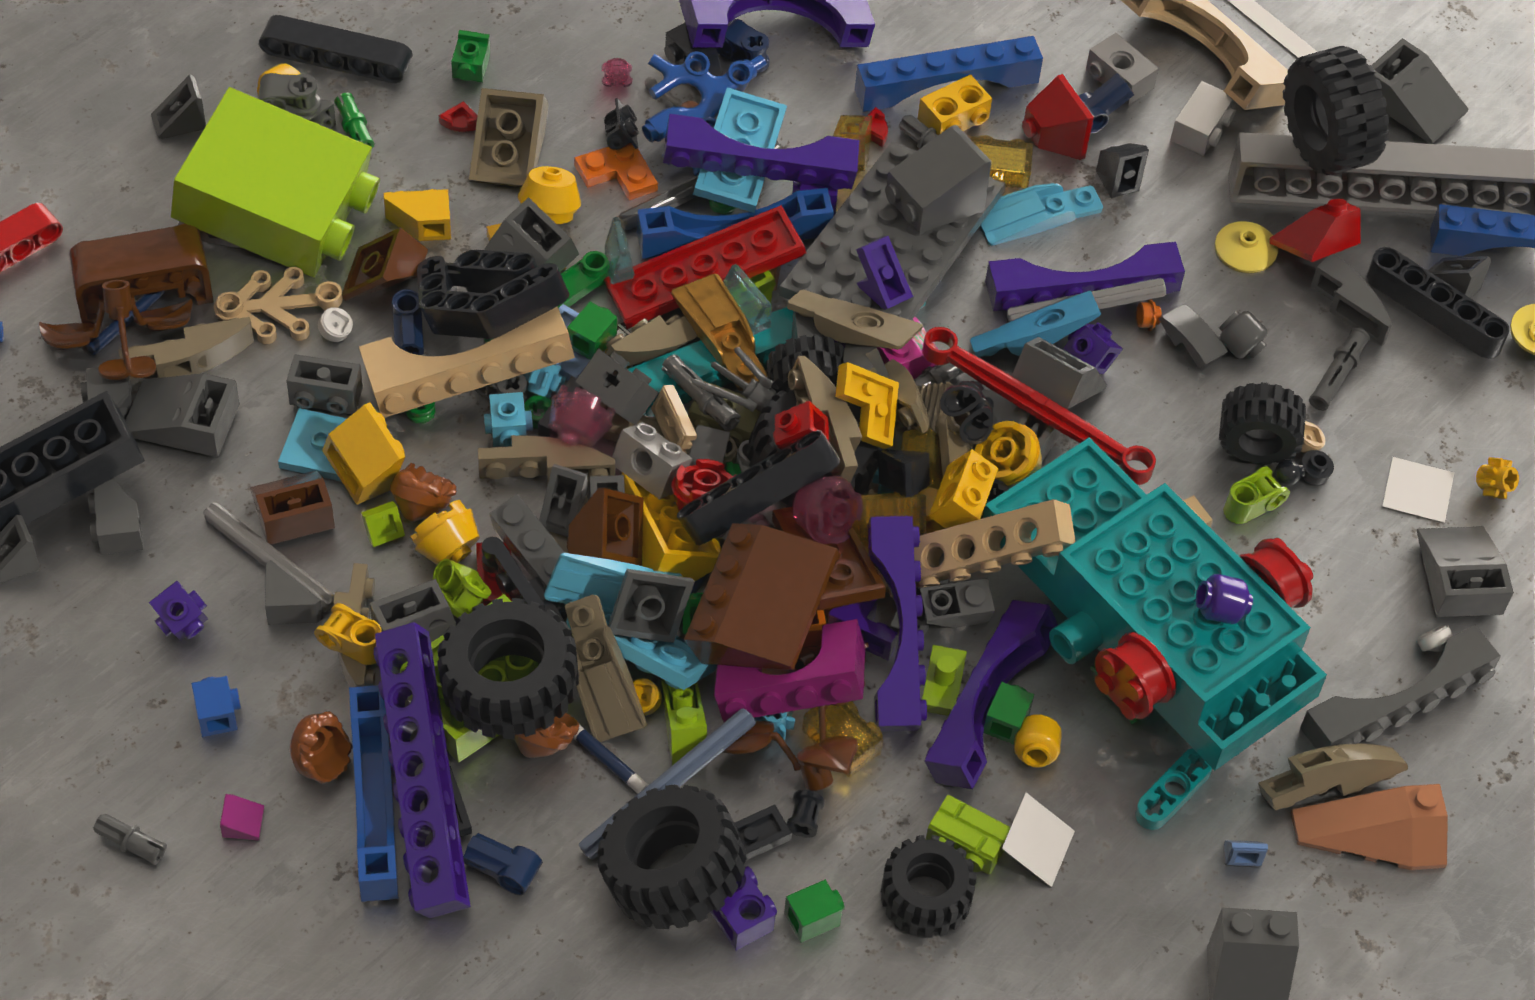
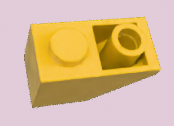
[383,189,451,241]

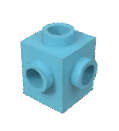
[484,392,533,447]

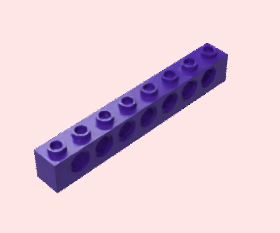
[374,622,471,918]

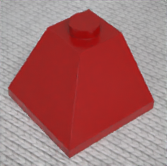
[1022,74,1094,160]
[1270,199,1361,262]

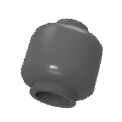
[1219,310,1267,359]

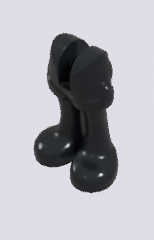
[940,381,994,445]

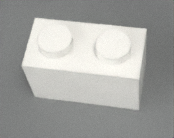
[1170,81,1236,156]

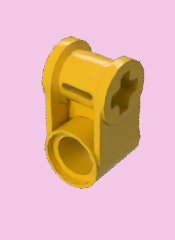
[314,603,382,665]

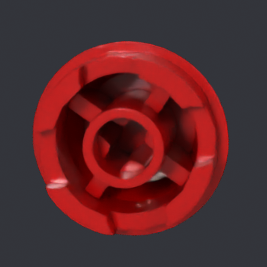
[671,459,736,512]

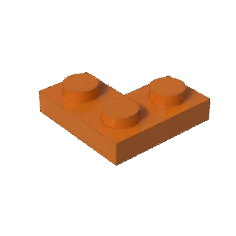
[574,143,658,201]

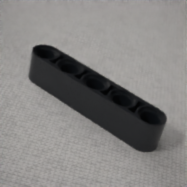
[258,15,413,83]
[1367,247,1509,359]
[677,430,840,545]

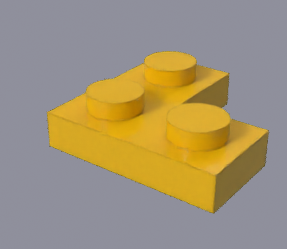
[835,362,899,449]

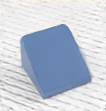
[1224,840,1268,866]

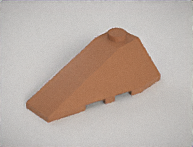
[1291,784,1448,870]

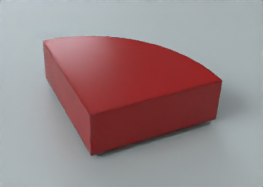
[438,101,478,132]
[857,107,888,147]

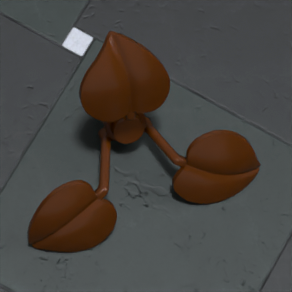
[39,280,193,380]
[723,680,865,791]

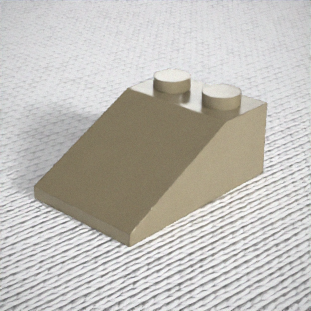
[469,88,549,187]

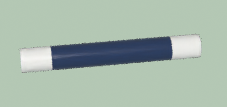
[573,724,649,794]

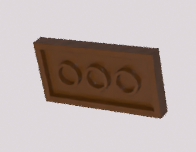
[772,498,886,610]

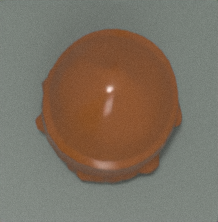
[390,463,457,522]
[289,711,353,784]
[514,713,579,758]

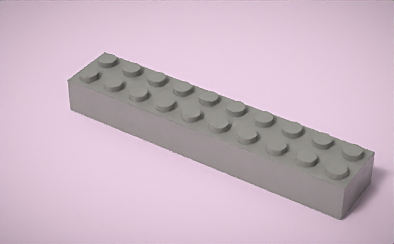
[1228,133,1535,215]

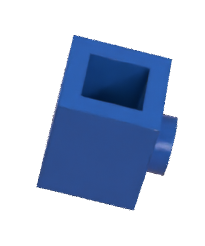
[191,676,241,737]

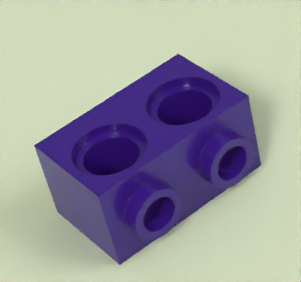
[710,866,777,951]

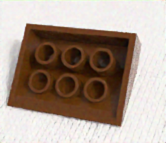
[684,523,839,670]

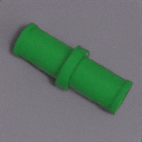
[334,93,375,149]

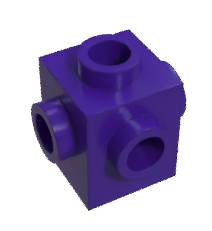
[1063,322,1123,375]
[149,581,208,641]

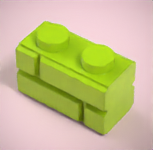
[925,794,1011,875]

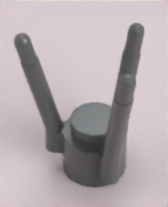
[692,347,777,412]

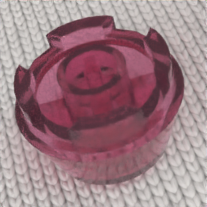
[548,385,616,447]
[793,476,863,544]

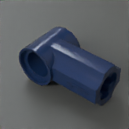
[1079,73,1135,134]
[392,289,424,355]
[463,833,543,895]

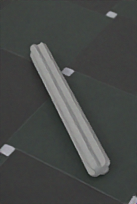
[1007,278,1166,322]
[203,502,334,613]

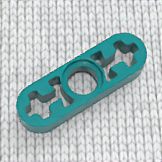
[1135,748,1212,830]

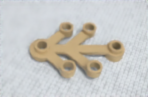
[214,267,343,344]

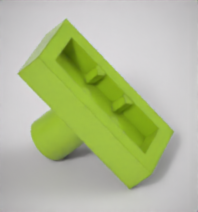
[922,645,967,716]

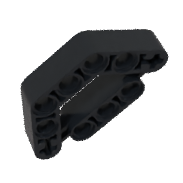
[417,250,570,339]

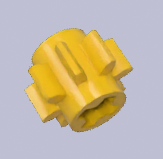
[1476,457,1519,499]

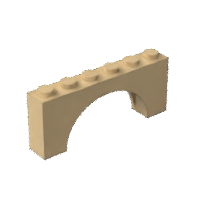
[1121,0,1288,110]
[359,307,575,418]

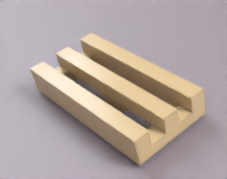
[651,385,697,454]

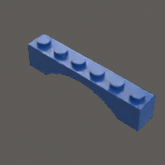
[854,36,1043,112]
[637,188,834,259]
[1430,204,1535,256]
[349,685,399,902]

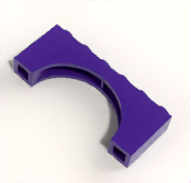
[679,0,875,47]

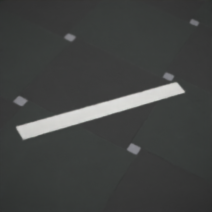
[1228,0,1317,58]

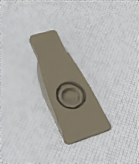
[787,290,923,349]
[565,595,647,743]

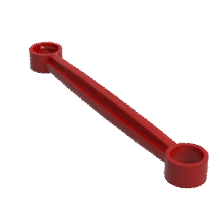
[922,327,1156,485]

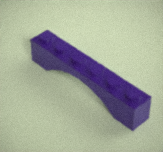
[663,114,859,189]
[985,241,1185,312]
[867,516,927,732]
[924,600,1058,790]

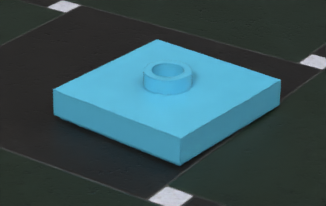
[278,408,347,482]

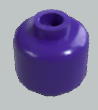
[1195,574,1253,624]

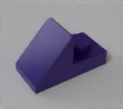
[856,236,913,310]
[827,599,898,661]

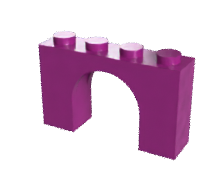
[714,619,865,723]

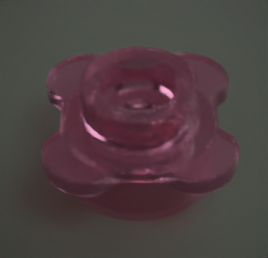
[602,58,633,87]

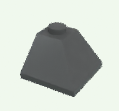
[608,569,694,643]

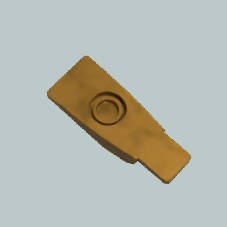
[671,274,767,391]

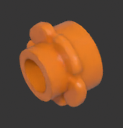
[1136,299,1162,331]

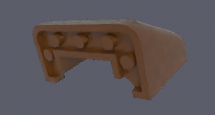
[69,224,214,324]

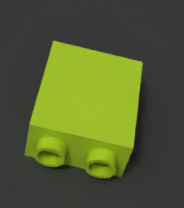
[171,87,380,278]

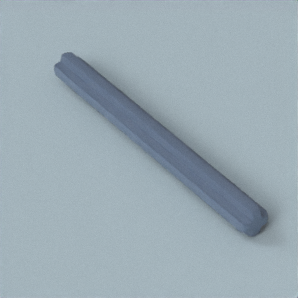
[579,708,756,859]

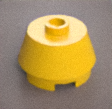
[518,166,581,224]
[975,421,1042,488]
[410,500,480,565]

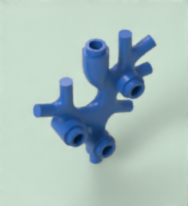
[642,51,767,176]

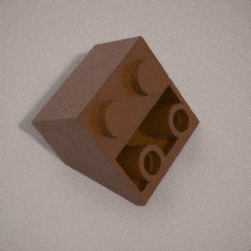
[250,470,335,545]

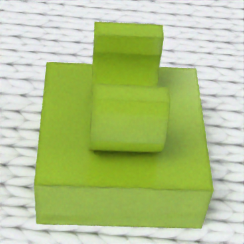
[361,501,405,547]

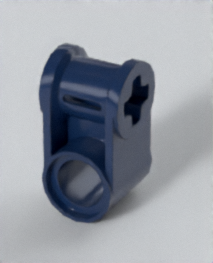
[716,19,770,73]

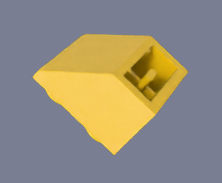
[322,402,406,505]

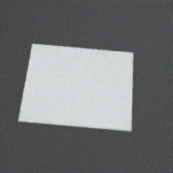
[1382,457,1454,523]
[1002,793,1075,887]

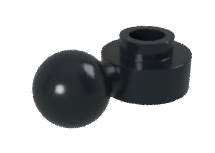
[1275,450,1334,486]

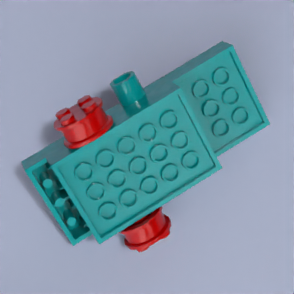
[983,437,1327,771]

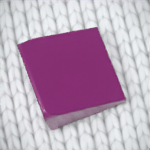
[220,794,265,840]

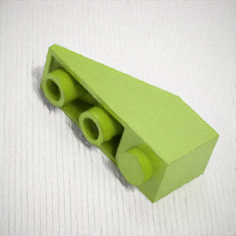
[660,678,707,766]

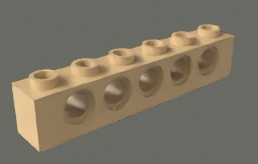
[875,499,1076,597]

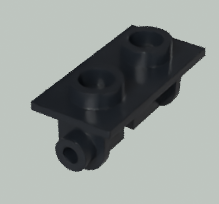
[604,98,639,150]

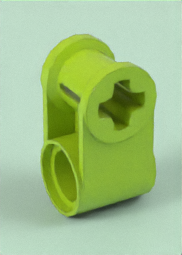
[1223,466,1290,524]
[433,559,491,617]

